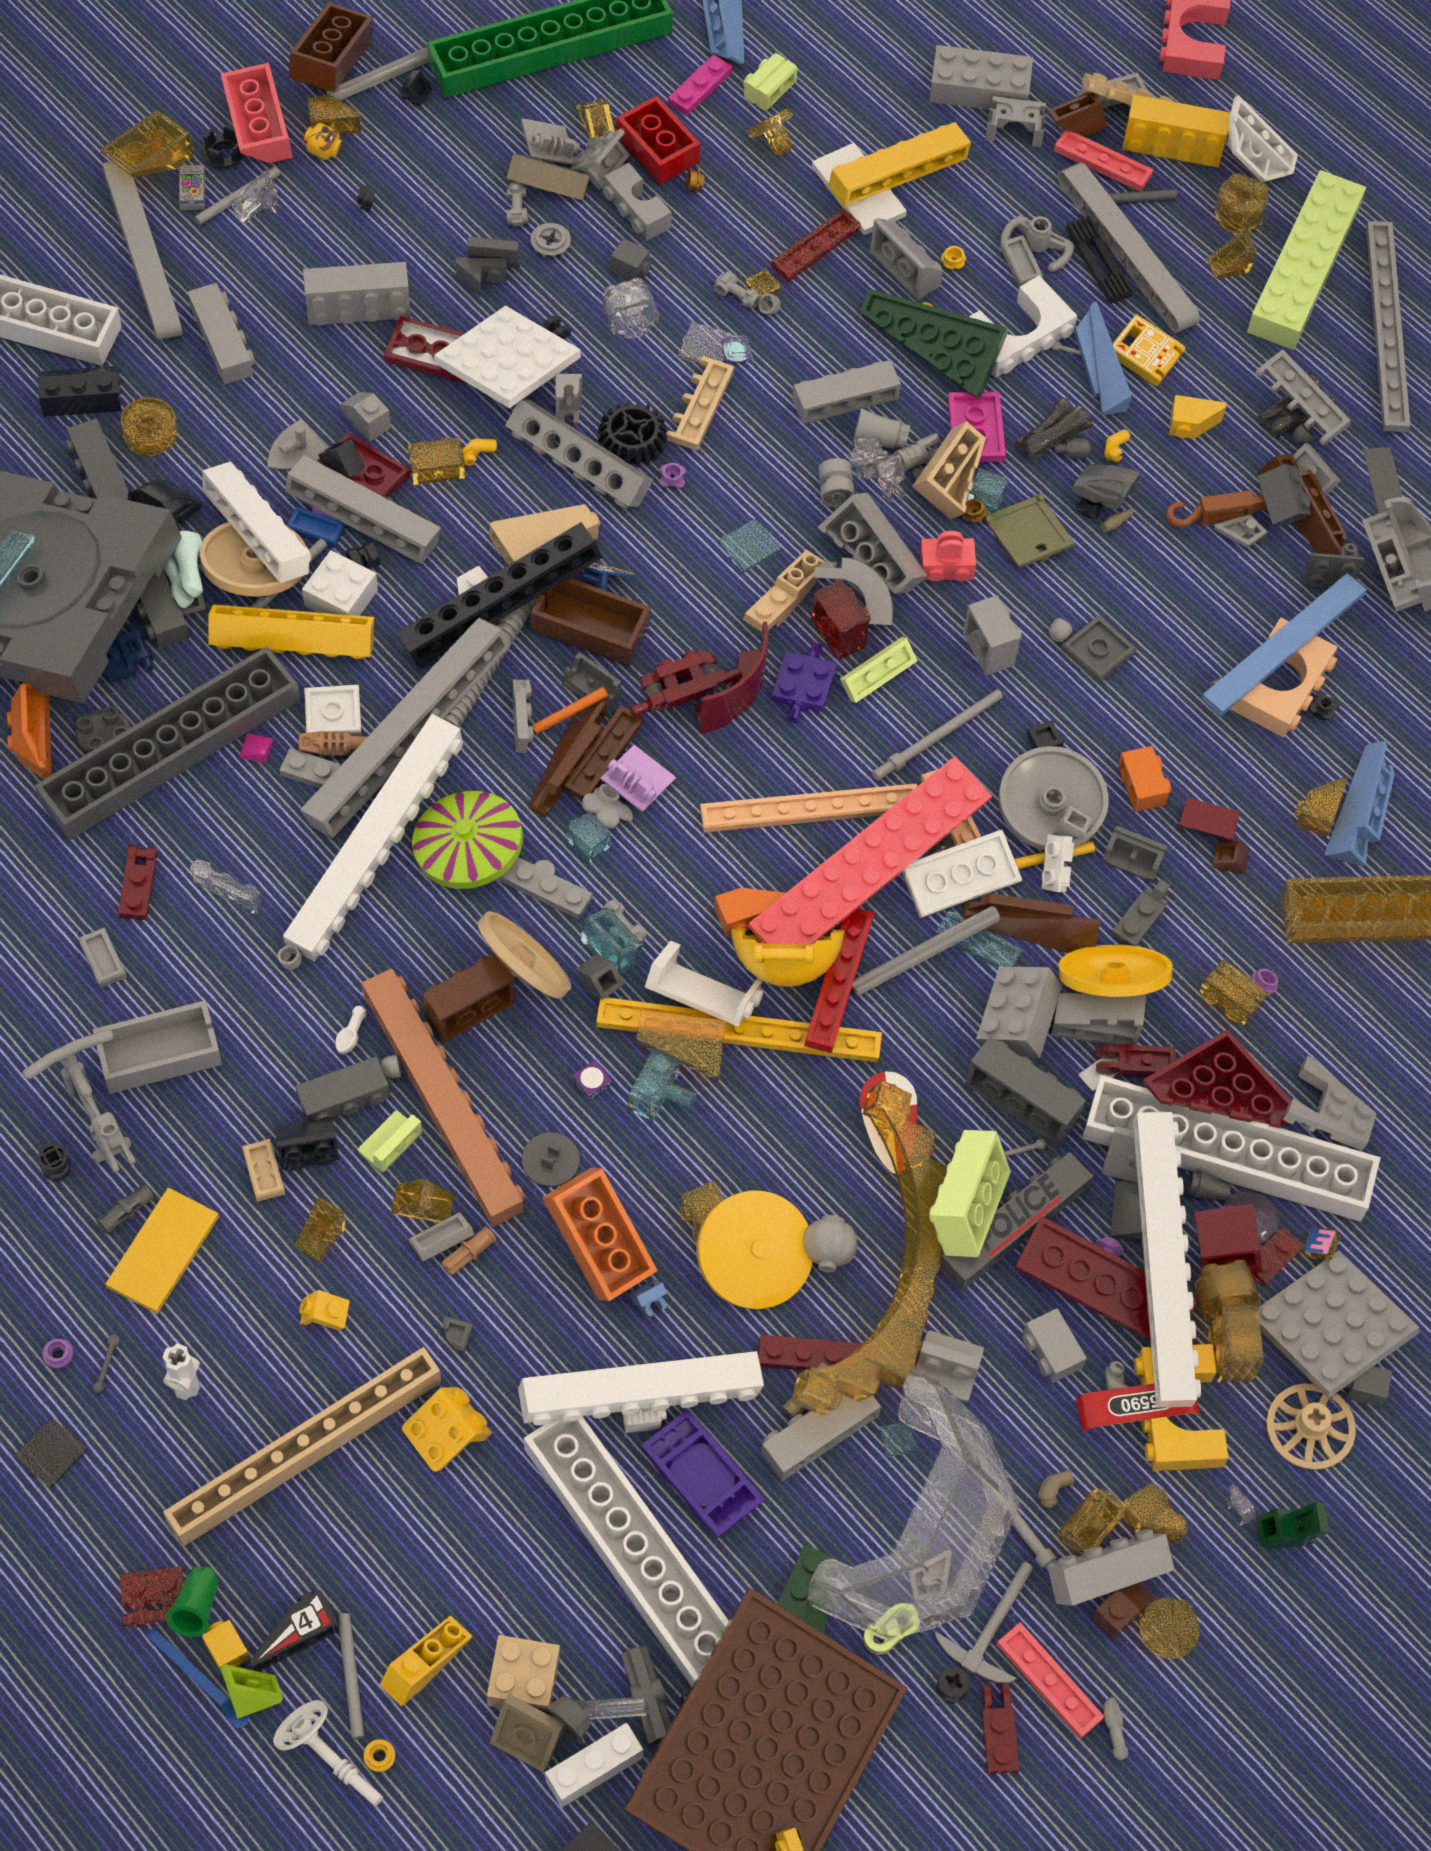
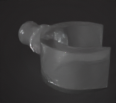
[1227,1484,1256,1526]

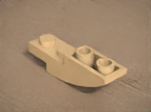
[743,550,825,632]

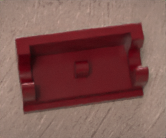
[1178,797,1240,842]

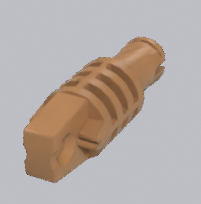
[298,731,367,756]

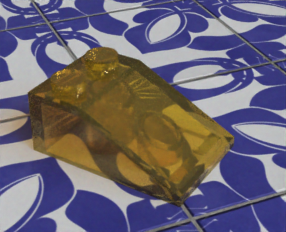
[100,110,195,177]

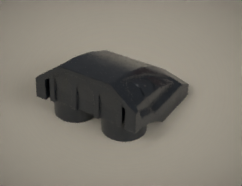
[127,479,202,524]

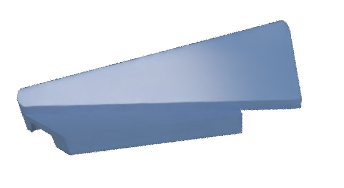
[703,0,744,65]
[1075,302,1132,416]
[1325,741,1395,866]

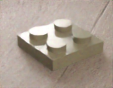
[489,1694,565,1773]

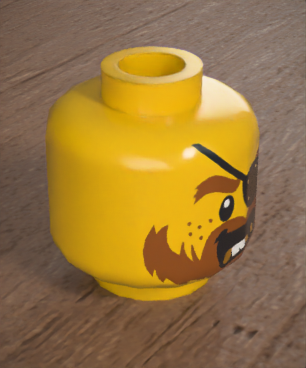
[303,123,342,160]

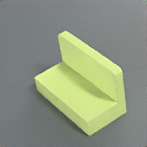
[358,1111,422,1173]

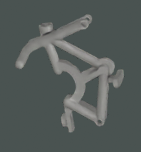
[23,1030,136,1172]

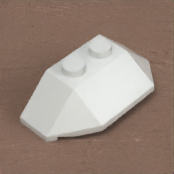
[1226,95,1298,183]

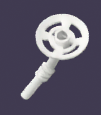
[273,1700,383,1806]

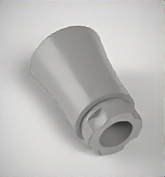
[853,408,910,449]

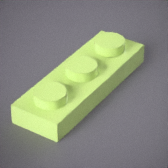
[840,637,917,703]

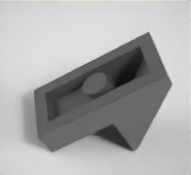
[456,258,507,297]

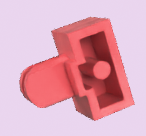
[919,531,976,581]

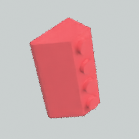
[221,63,293,163]

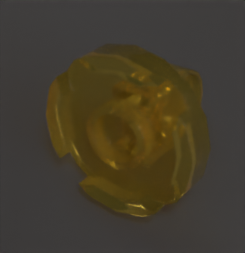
[747,107,794,156]

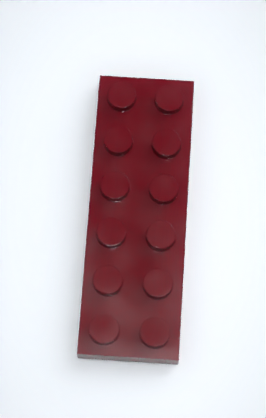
[1014,1216,1198,1342]

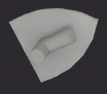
[267,419,327,470]

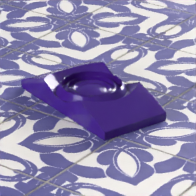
[641,1409,765,1538]

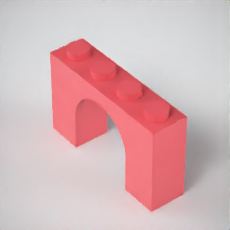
[1159,0,1231,80]

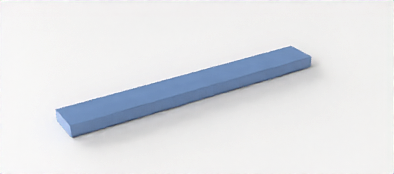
[1202,573,1367,716]

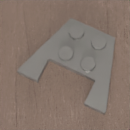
[1283,1056,1377,1150]

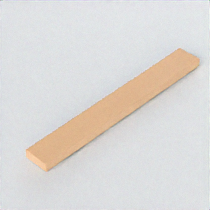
[700,783,917,832]

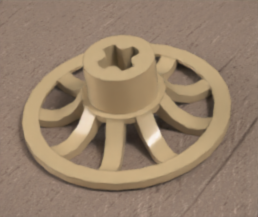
[1266,1383,1356,1470]

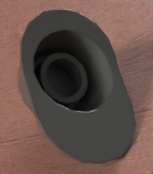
[534,1696,592,1745]

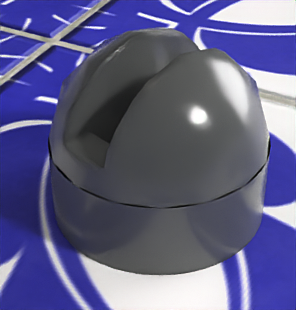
[1293,423,1316,446]

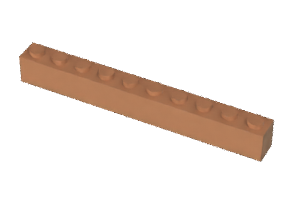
[361,968,526,1227]

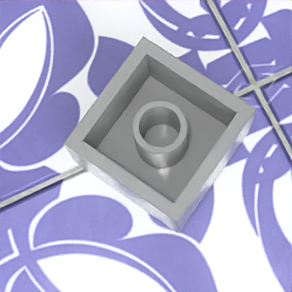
[963,595,1022,676]

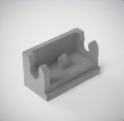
[556,374,582,426]

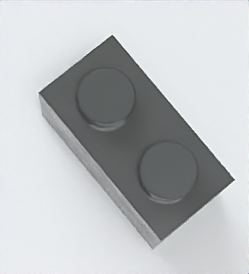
[1257,464,1311,527]

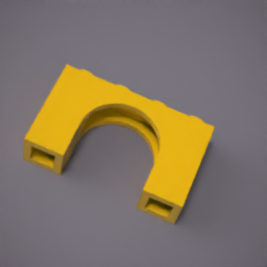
[1134,1344,1228,1471]

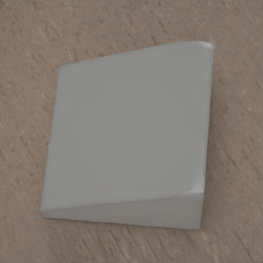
[1054,805,1093,838]

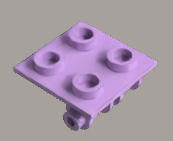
[600,745,676,812]

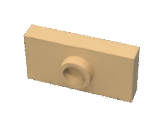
[242,1139,285,1202]

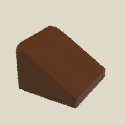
[1212,841,1249,874]

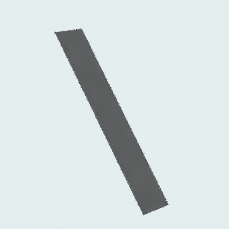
[1363,447,1403,514]

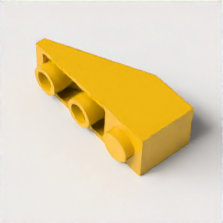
[379,1615,473,1707]

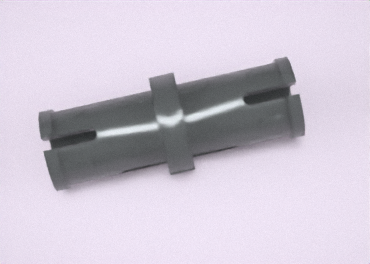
[96,1184,154,1235]

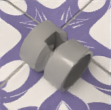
[819,458,854,508]

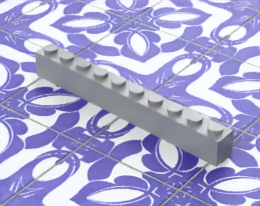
[300,618,510,839]

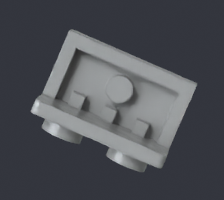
[570,129,630,189]
[911,1330,984,1402]

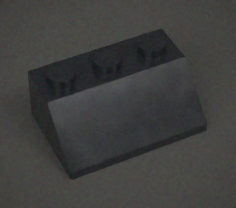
[38,366,122,417]

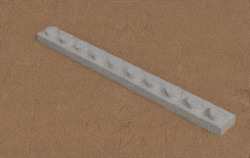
[1366,221,1410,432]

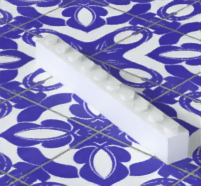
[283,714,463,962]
[1133,1112,1201,1408]

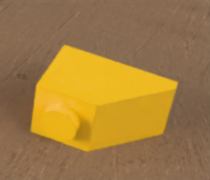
[1169,395,1226,439]

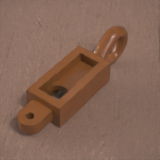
[1166,490,1268,528]

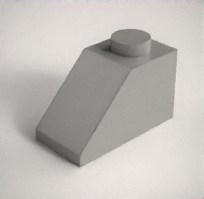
[339,392,391,441]

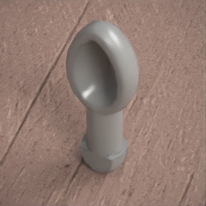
[1103,1698,1128,1760]

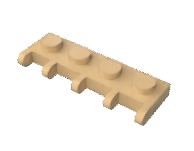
[1082,73,1174,107]
[666,356,734,451]

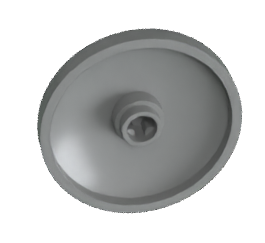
[998,746,1109,850]

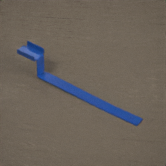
[146,1628,251,1731]

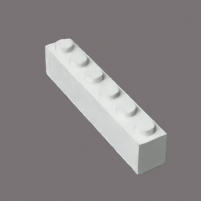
[202,462,311,583]

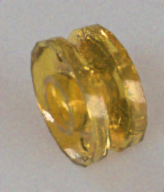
[121,397,177,456]

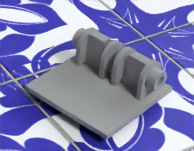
[521,118,580,165]

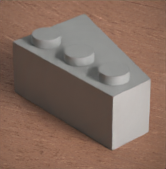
[1051,993,1146,1046]

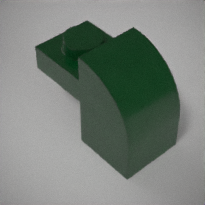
[1256,1502,1330,1549]

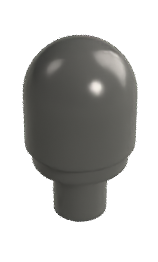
[1055,438,1092,459]

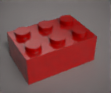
[616,95,701,185]

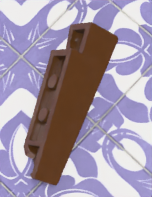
[528,699,607,818]

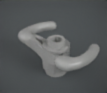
[1000,216,1075,272]

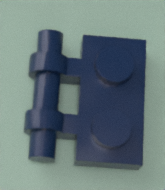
[105,623,154,683]

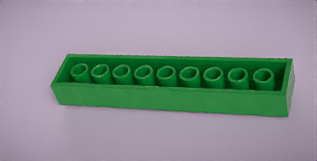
[427,0,673,98]

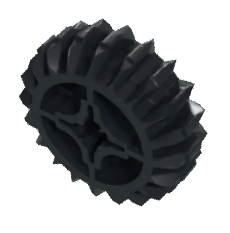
[598,401,668,468]

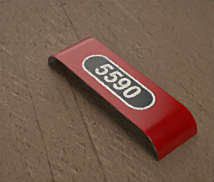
[1076,1383,1200,1433]

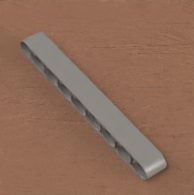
[102,158,183,341]
[1058,162,1200,333]

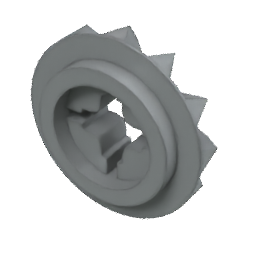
[531,223,571,258]

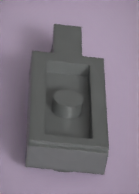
[1111,879,1170,946]

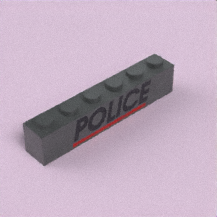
[939,1152,1094,1291]

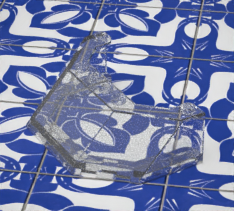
[806,1369,1020,1642]

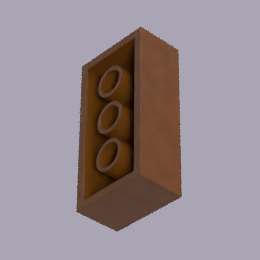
[288,2,374,92]

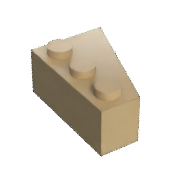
[912,421,985,520]

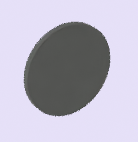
[522,1132,580,1187]

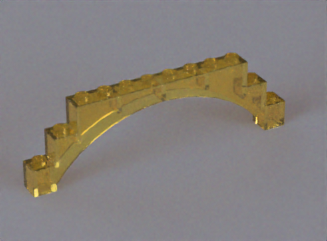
[791,1080,947,1415]

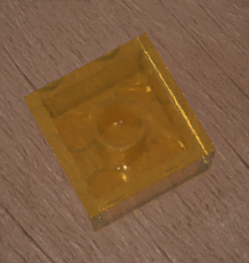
[1208,1305,1264,1382]

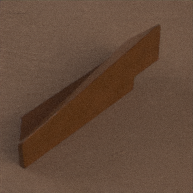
[1258,454,1347,555]
[962,893,1100,953]

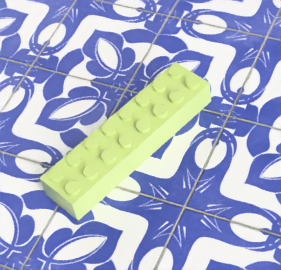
[1247,170,1366,350]

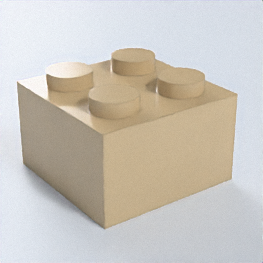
[487,1635,560,1708]

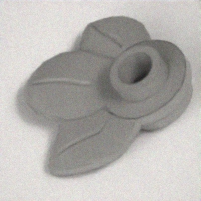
[582,784,633,828]

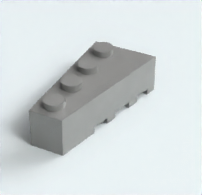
[817,493,928,594]

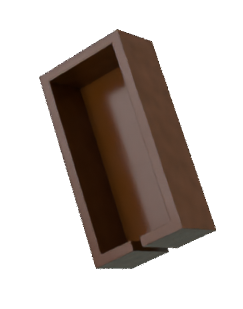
[531,578,651,666]

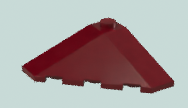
[1142,1029,1291,1128]

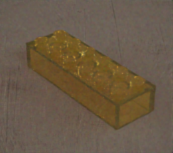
[1281,875,1431,943]

